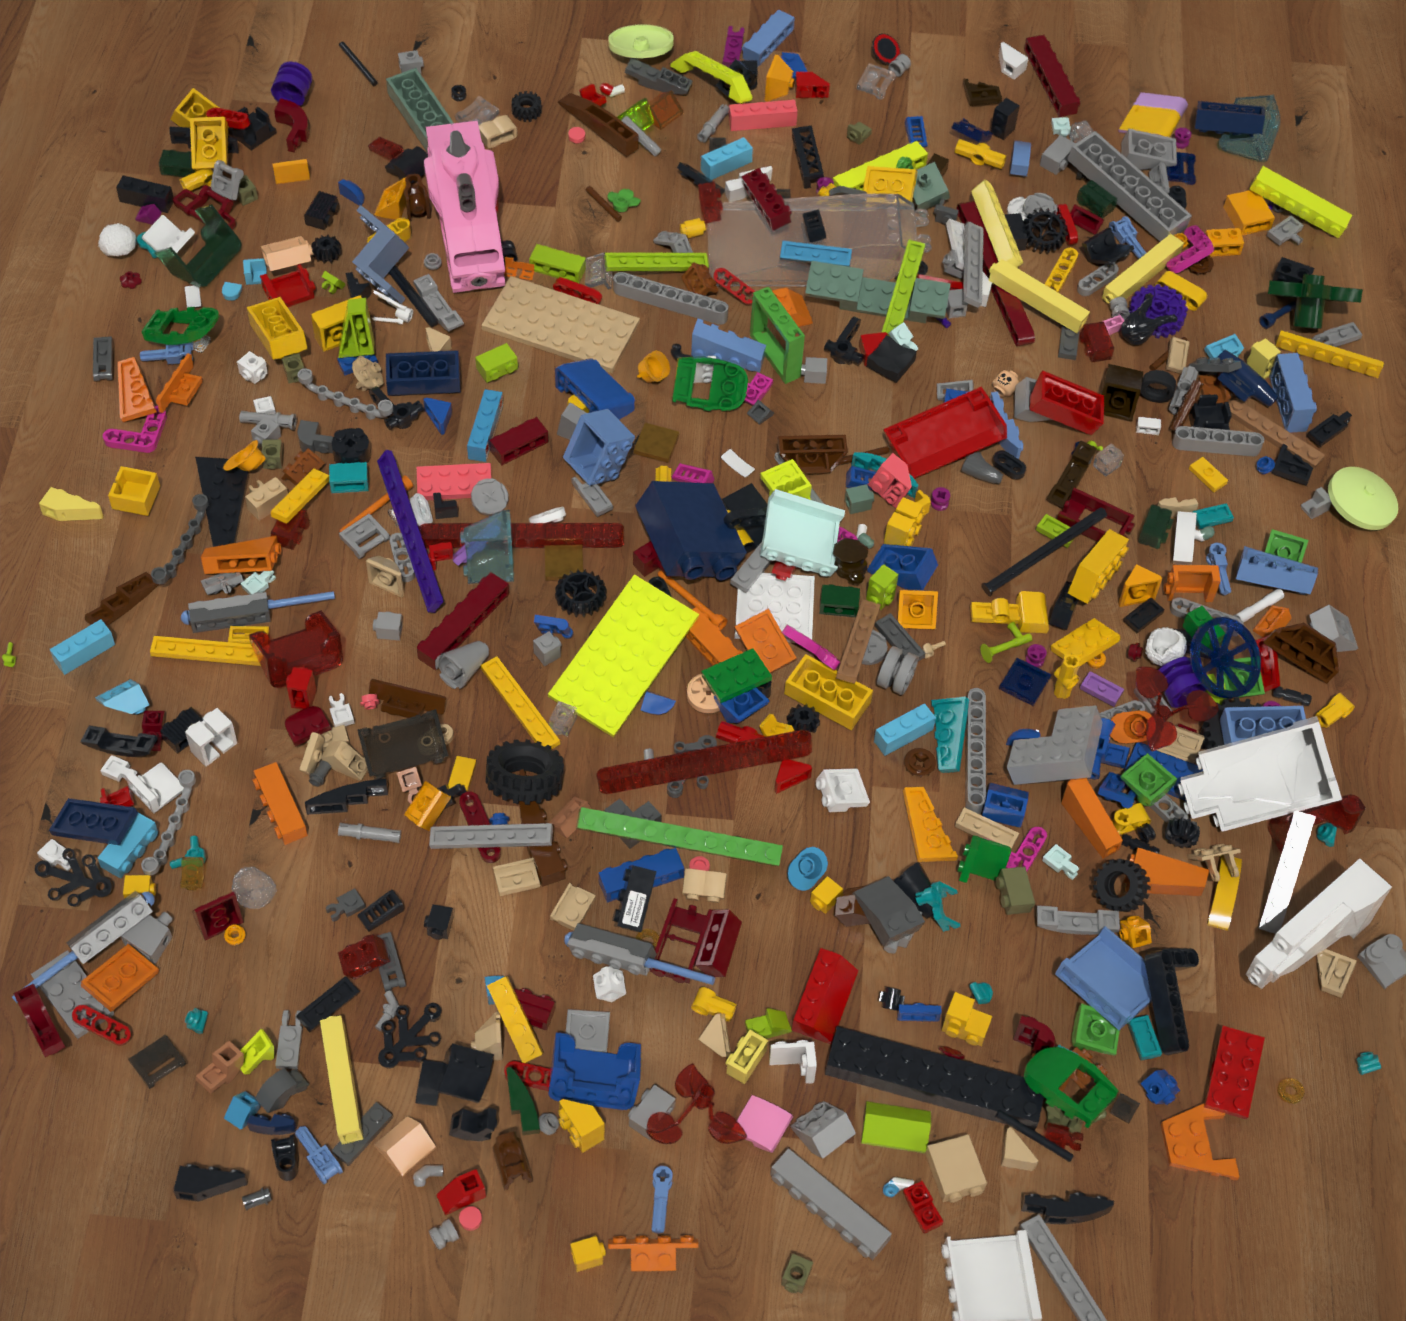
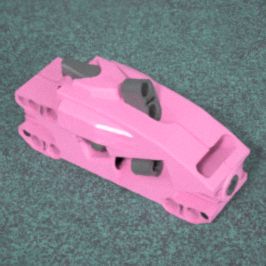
[424,121,505,293]

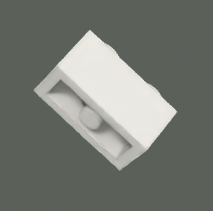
[1136,417,1161,435]

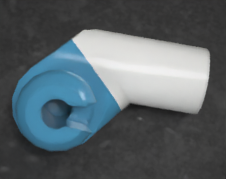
[883,1177,914,1197]

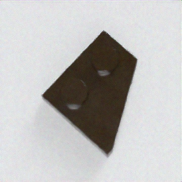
[963,79,1002,106]

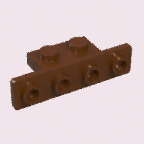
[369,679,446,720]

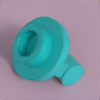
[1317,823,1337,847]
[969,982,993,1004]
[185,1008,208,1034]
[1357,1052,1381,1075]

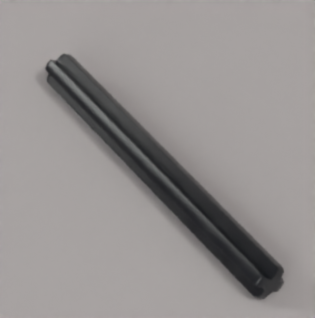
[388,265,438,327]

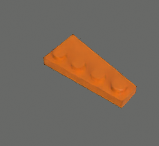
[118,357,157,422]

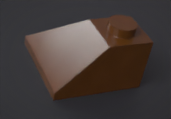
[835,885,870,927]

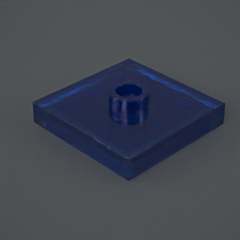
[999,658,1052,706]

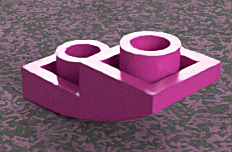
[744,372,773,405]

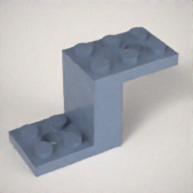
[352,205,410,304]

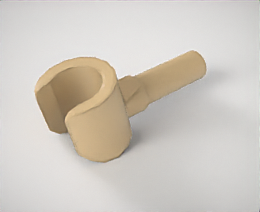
[922,641,946,658]

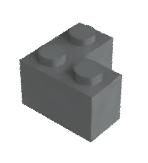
[604,799,662,849]

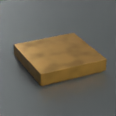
[634,423,680,463]
[545,545,583,580]

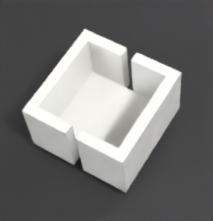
[185,708,237,767]

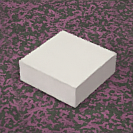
[253,396,276,414]

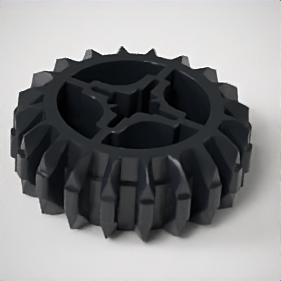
[1022,208,1068,254]
[555,569,607,617]

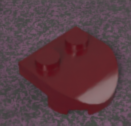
[285,706,332,747]
[1013,1016,1056,1055]

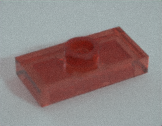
[368,137,404,160]

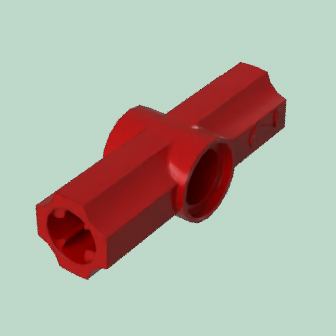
[716,721,778,757]

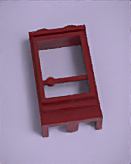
[1057,488,1135,542]
[650,898,712,984]

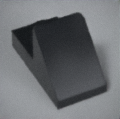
[346,272,371,300]

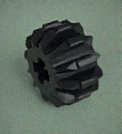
[311,234,341,264]
[787,703,820,737]
[1165,817,1200,849]

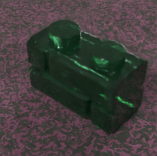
[159,150,196,177]
[1077,180,1117,218]
[1138,504,1174,549]

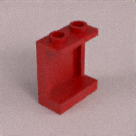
[260,264,316,307]

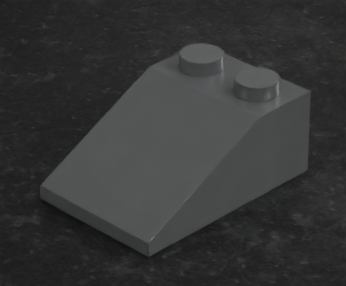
[853,876,925,947]

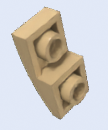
[1155,497,1198,517]

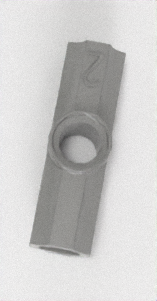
[1169,366,1198,415]

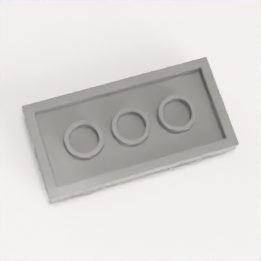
[31,950,114,1039]

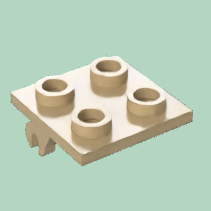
[1187,844,1241,882]

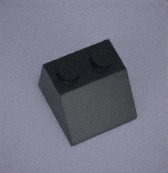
[437,1043,494,1103]

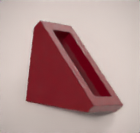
[1070,204,1104,235]

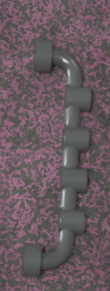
[151,494,209,584]

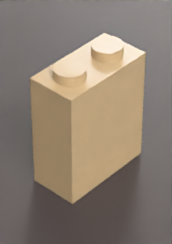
[925,1134,987,1203]

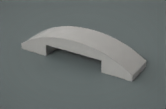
[413,274,464,331]
[1036,906,1120,935]

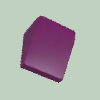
[135,204,161,224]

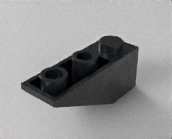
[1049,581,1079,630]
[173,1164,248,1202]

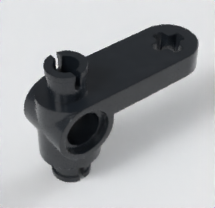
[824,316,864,365]
[369,386,424,430]

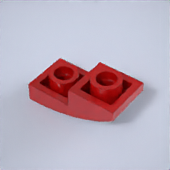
[772,561,797,581]
[903,1180,944,1234]

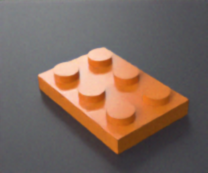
[734,608,797,673]
[81,944,159,1012]

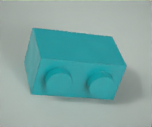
[329,462,369,493]

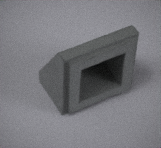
[747,400,774,424]

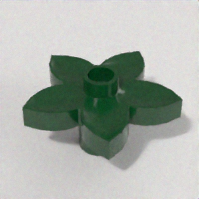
[1268,274,1363,329]

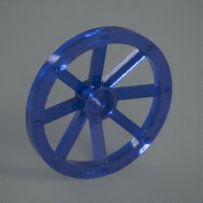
[1190,617,1261,699]

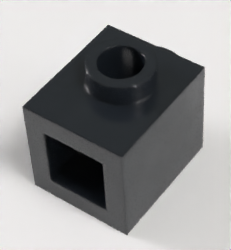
[424,904,454,940]

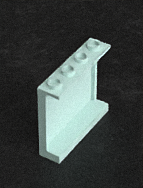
[760,489,845,577]

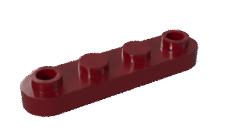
[459,791,501,863]

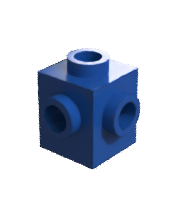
[1141,1070,1180,1105]

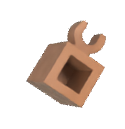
[397,766,422,804]

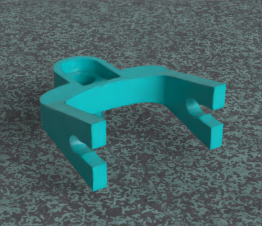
[915,881,960,932]

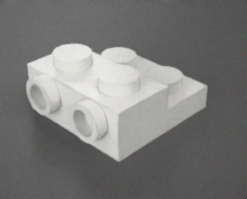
[816,769,870,812]

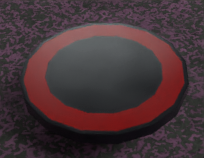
[872,33,900,65]

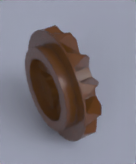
[1188,255,1214,275]
[904,748,936,778]

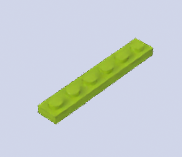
[882,240,926,337]
[604,253,709,271]

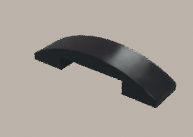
[80,725,158,757]

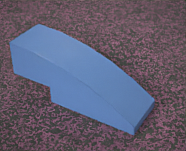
[1010,140,1031,176]

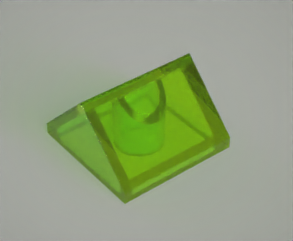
[617,98,654,130]

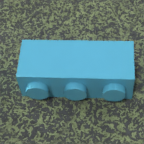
[701,137,753,180]
[50,619,115,675]
[874,703,936,756]
[97,813,158,879]

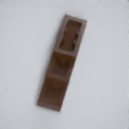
[85,572,159,626]

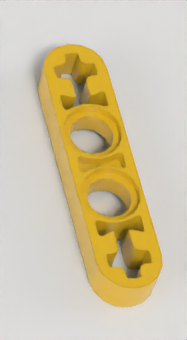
[1044,248,1078,293]

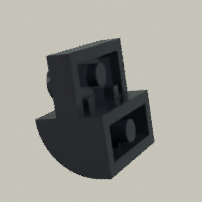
[385,146,428,184]

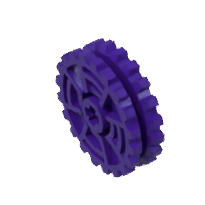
[1129,284,1188,338]

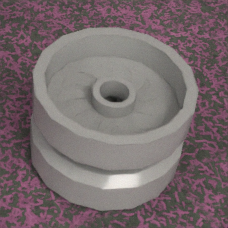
[877,646,919,695]

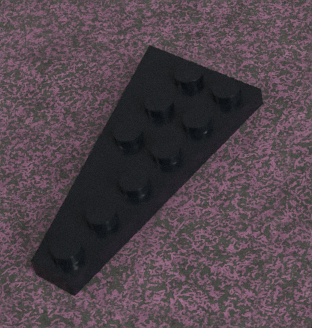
[195,457,250,547]

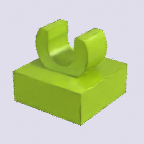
[322,271,346,294]

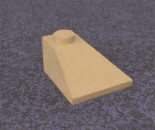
[366,556,404,597]

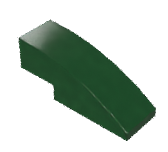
[506,1067,540,1135]

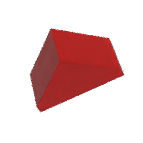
[859,332,888,366]
[775,758,812,794]

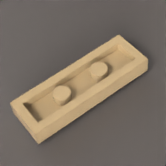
[955,807,1019,850]

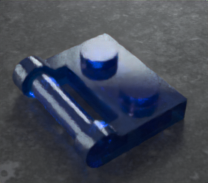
[951,118,993,143]
[1166,152,1196,185]

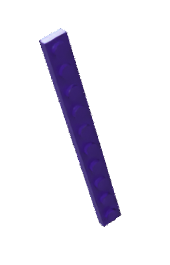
[377,450,443,613]

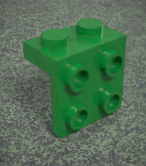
[957,835,1011,883]

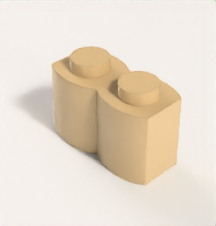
[479,115,517,148]
[683,869,727,903]

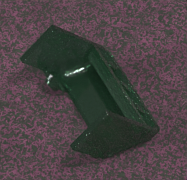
[155,204,241,287]

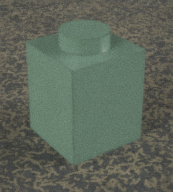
[844,484,874,514]

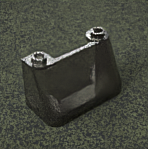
[357,709,448,780]

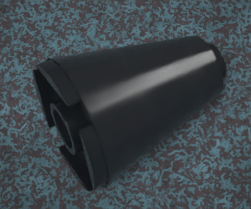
[894,862,935,919]

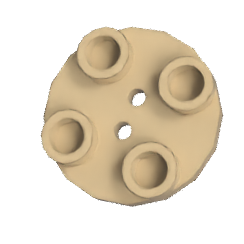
[352,356,383,391]

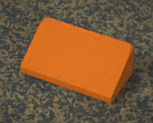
[1253,605,1291,637]

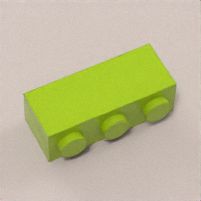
[529,244,586,283]

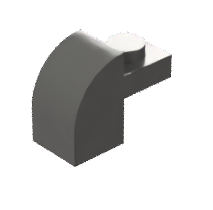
[297,420,333,454]
[255,1068,309,1113]

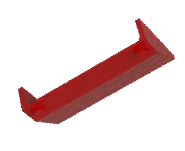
[883,386,1007,479]

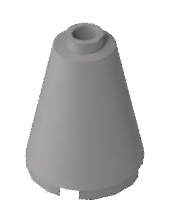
[435,641,489,689]

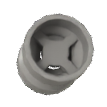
[888,54,911,77]
[1110,297,1130,320]
[428,1219,459,1250]

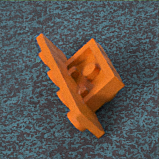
[156,353,203,413]
[608,1235,698,1271]

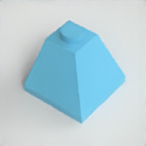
[95,679,149,715]

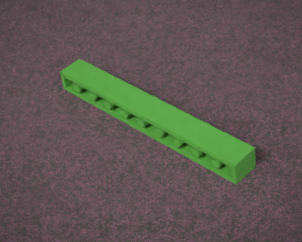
[576,807,783,867]

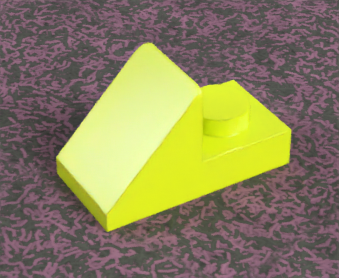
[240,1029,274,1074]

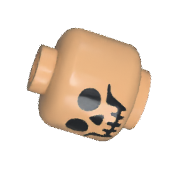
[993,370,1019,397]

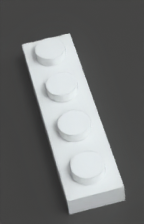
[946,219,965,271]

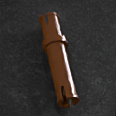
[1169,380,1204,432]

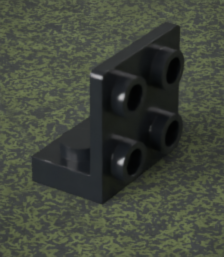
[1082,228,1134,266]

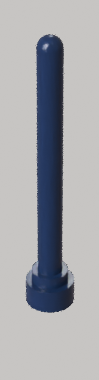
[1259,300,1296,329]

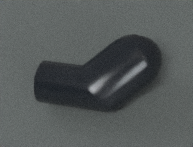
[671,344,693,361]

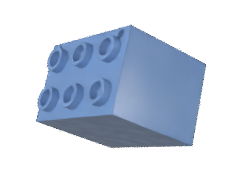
[563,409,635,485]

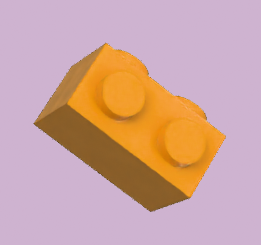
[1205,228,1244,257]

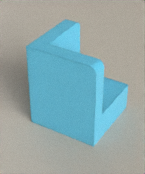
[243,258,267,285]

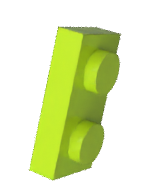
[1036,514,1076,548]

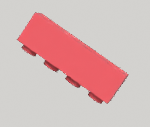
[728,100,798,131]

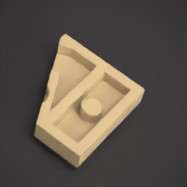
[1316,949,1357,998]

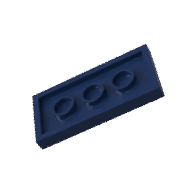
[49,798,138,845]

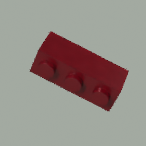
[489,417,549,466]
[695,910,742,977]

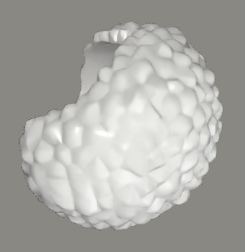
[98,223,136,256]
[1145,627,1187,667]

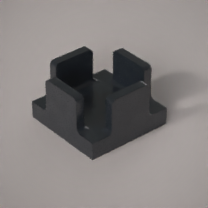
[228,107,277,151]
[1188,394,1232,430]

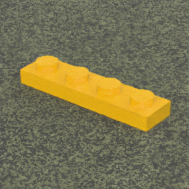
[271,469,329,524]
[487,976,544,1063]

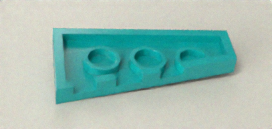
[931,696,969,773]

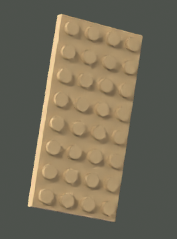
[482,276,640,373]

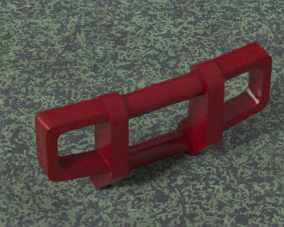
[173,185,236,235]

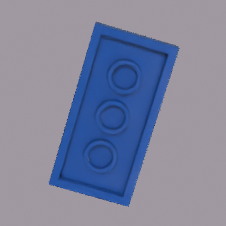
[1124,742,1203,802]

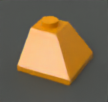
[764,54,795,102]

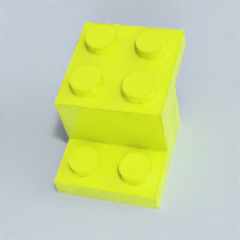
[760,459,812,500]

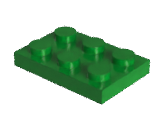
[701,648,772,704]

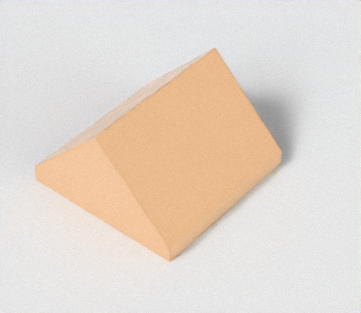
[374,1116,436,1177]

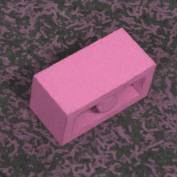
[1100,315,1125,336]

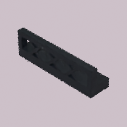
[792,125,824,189]

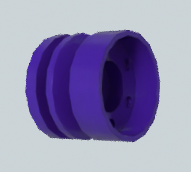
[271,61,313,106]
[1154,657,1207,708]

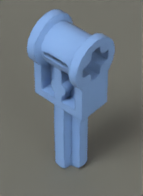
[1109,216,1146,259]
[140,342,193,364]
[1206,543,1231,595]
[295,1126,343,1185]
[651,1166,673,1234]

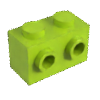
[475,343,518,383]
[866,564,899,610]

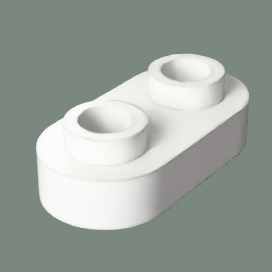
[409,493,433,528]
[529,507,566,529]

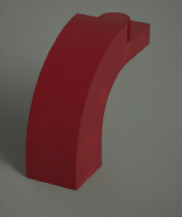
[274,98,309,153]
[13,984,65,1057]

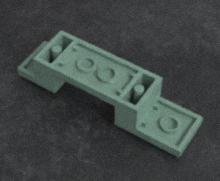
[805,261,951,324]

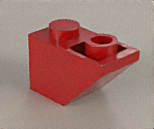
[795,72,830,98]
[436,1169,486,1215]

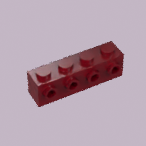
[741,168,792,231]

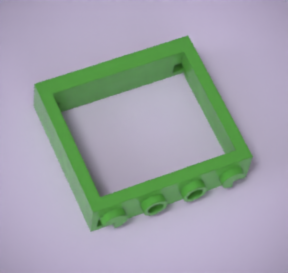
[750,286,805,384]

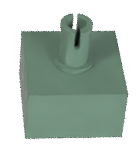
[913,162,950,213]

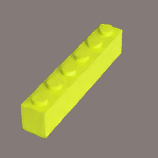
[833,141,928,202]
[1249,166,1352,239]

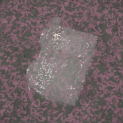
[585,252,613,289]

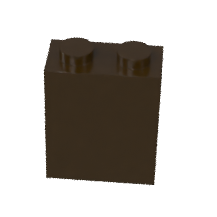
[1101,364,1144,421]

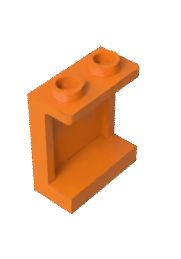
[1163,565,1221,602]

